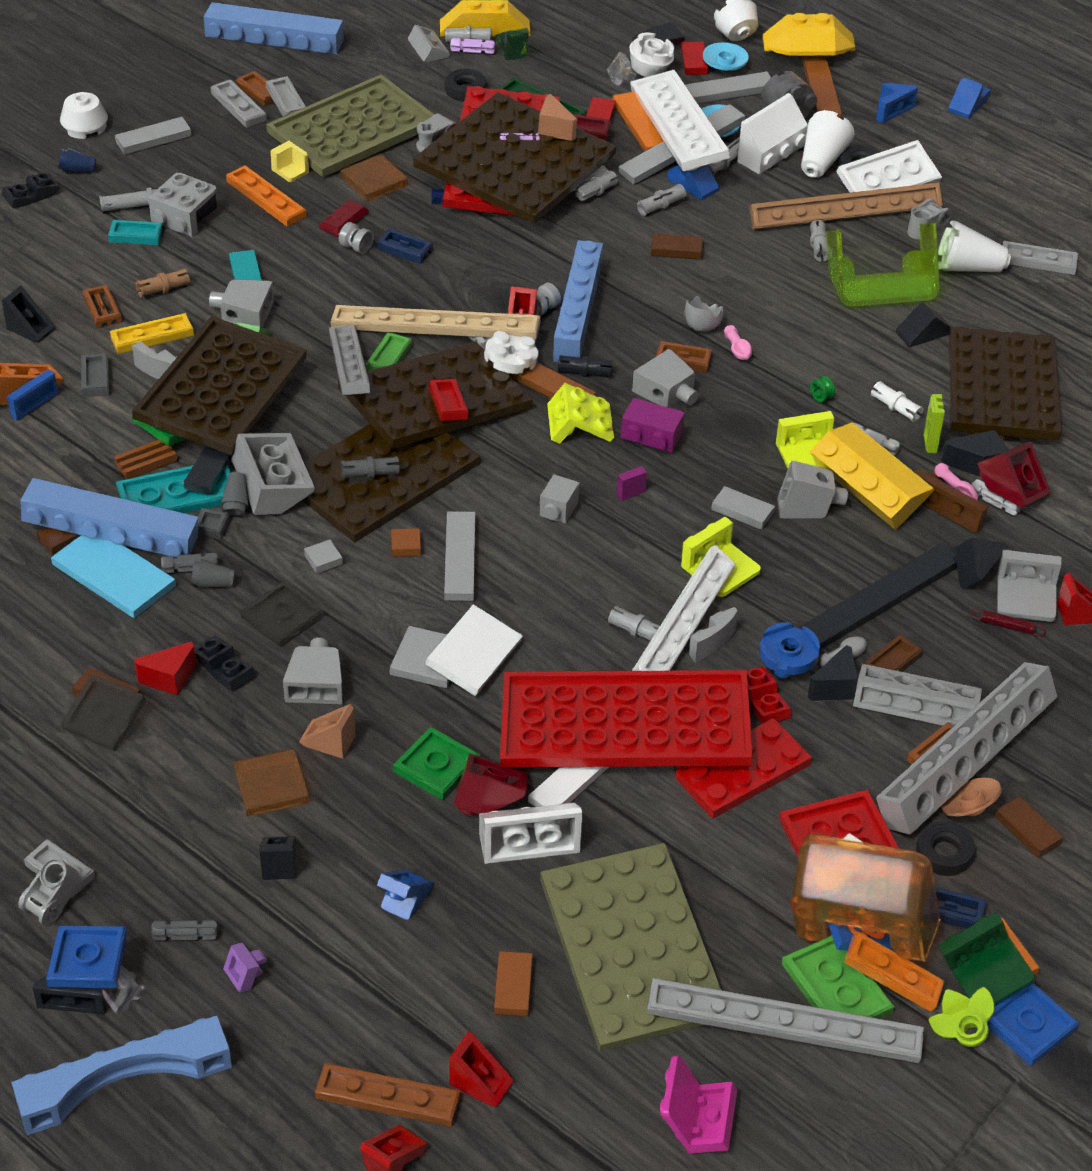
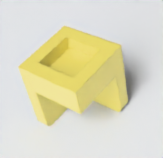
[270,141,309,182]

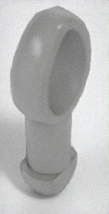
[819,636,867,667]

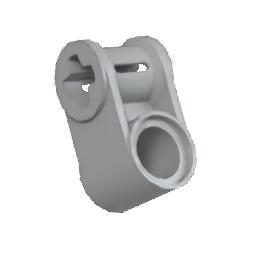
[416,113,457,152]
[907,198,952,240]
[18,858,81,926]

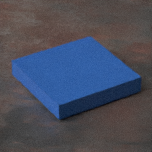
[46,926,128,988]
[987,983,1079,1067]

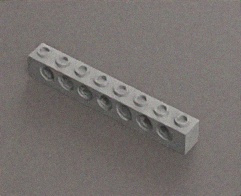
[876,662,1057,834]

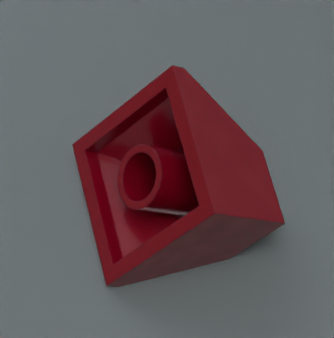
[977,441,1051,507]
[453,753,528,816]

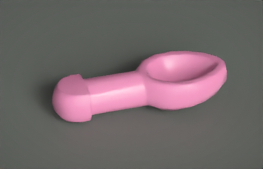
[724,325,752,360]
[935,463,978,500]

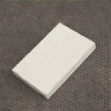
[425,604,523,696]

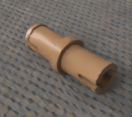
[135,268,190,297]

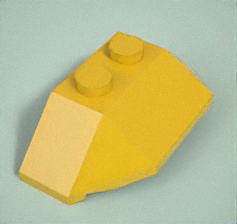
[440,0,530,36]
[763,13,855,56]

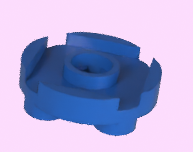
[759,622,820,678]

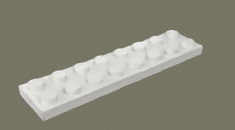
[630,70,730,171]

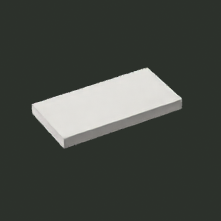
[836,140,942,193]

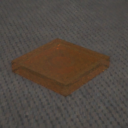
[340,154,408,201]
[233,749,309,816]

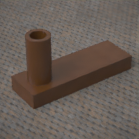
[913,468,989,533]

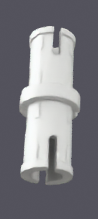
[871,381,924,422]

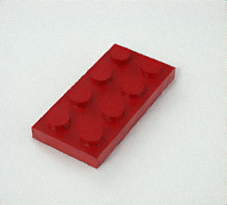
[675,718,812,819]

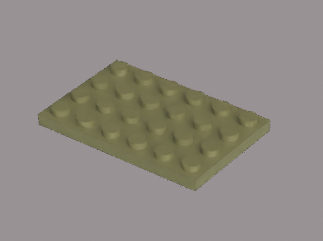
[266,75,434,177]
[540,843,721,1051]

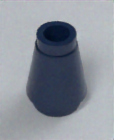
[59,148,96,172]

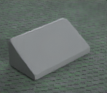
[408,25,450,62]

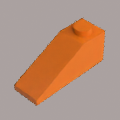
[0,363,63,405]

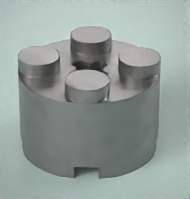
[761,71,818,119]

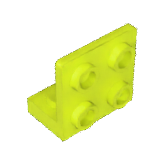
[547,383,614,444]

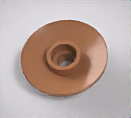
[940,778,1002,816]

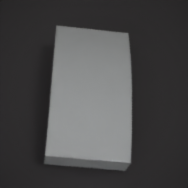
[132,341,177,379]
[689,607,738,663]

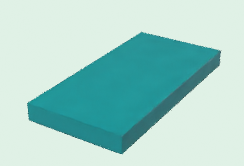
[116,465,231,514]

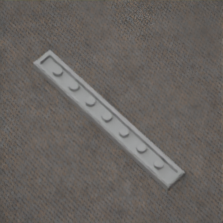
[647,978,924,1063]

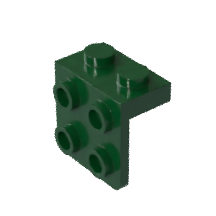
[938,912,1036,1006]

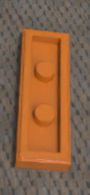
[844,931,945,1012]

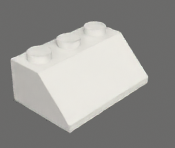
[738,93,808,174]
[479,803,582,864]

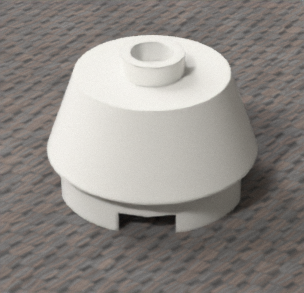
[714,0,758,41]
[630,33,674,77]
[60,92,108,139]

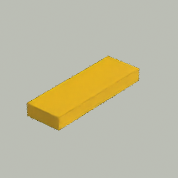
[110,313,194,354]

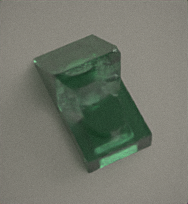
[495,28,529,60]

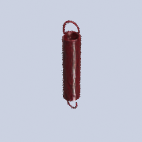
[970,609,1045,636]

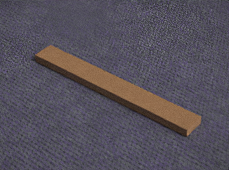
[749,182,943,230]

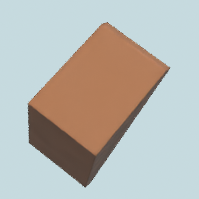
[538,94,577,141]
[299,704,356,759]

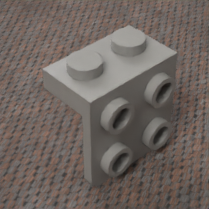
[148,173,217,237]
[997,550,1061,622]

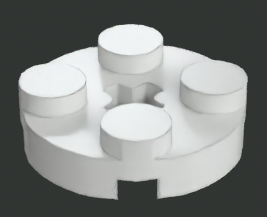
[484,331,538,374]

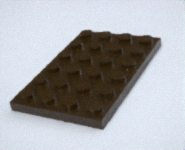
[132,316,307,455]
[949,327,1062,441]
[338,342,533,448]
[302,424,481,543]

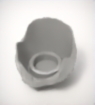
[684,296,724,332]

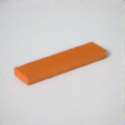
[612,91,663,152]
[226,165,307,227]

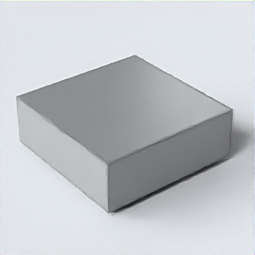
[304,539,343,574]

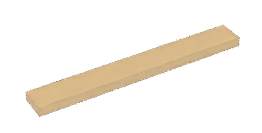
[331,305,541,340]

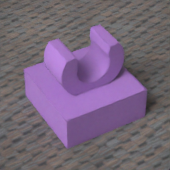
[223,943,267,993]

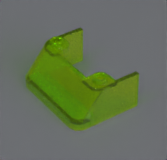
[826,222,940,306]

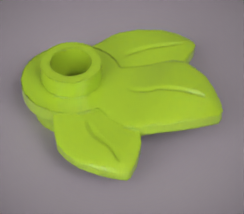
[928,987,995,1047]

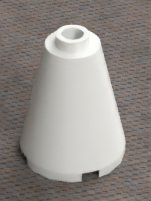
[801,110,855,177]
[937,221,1011,272]

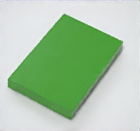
[781,935,894,1019]

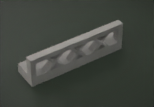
[853,664,982,726]

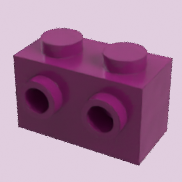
[621,398,685,453]

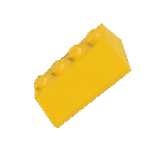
[810,422,934,530]

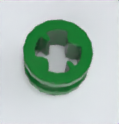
[810,376,835,403]

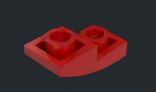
[747,666,791,724]

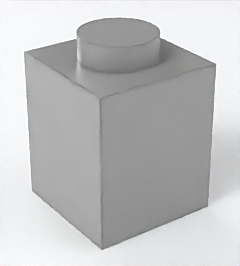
[540,474,579,524]

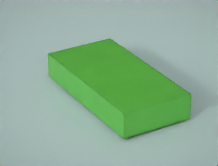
[366,332,412,371]

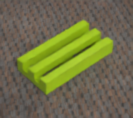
[923,394,945,453]

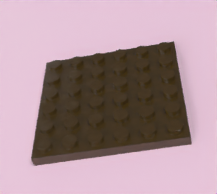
[413,92,617,224]

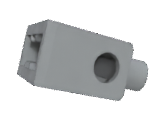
[209,280,274,327]
[632,349,699,408]
[777,460,848,518]
[283,638,343,704]

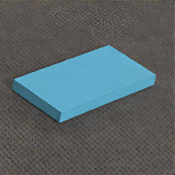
[51,535,176,619]

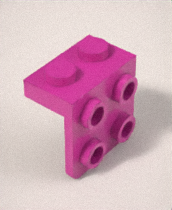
[660,1056,738,1154]

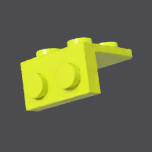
[776,411,834,468]
[681,517,761,597]

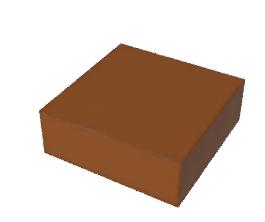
[391,528,421,557]

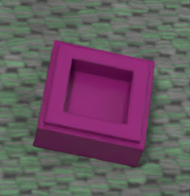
[617,466,647,501]

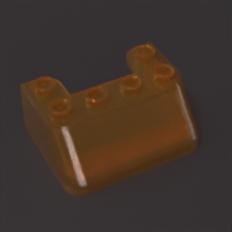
[791,834,940,962]

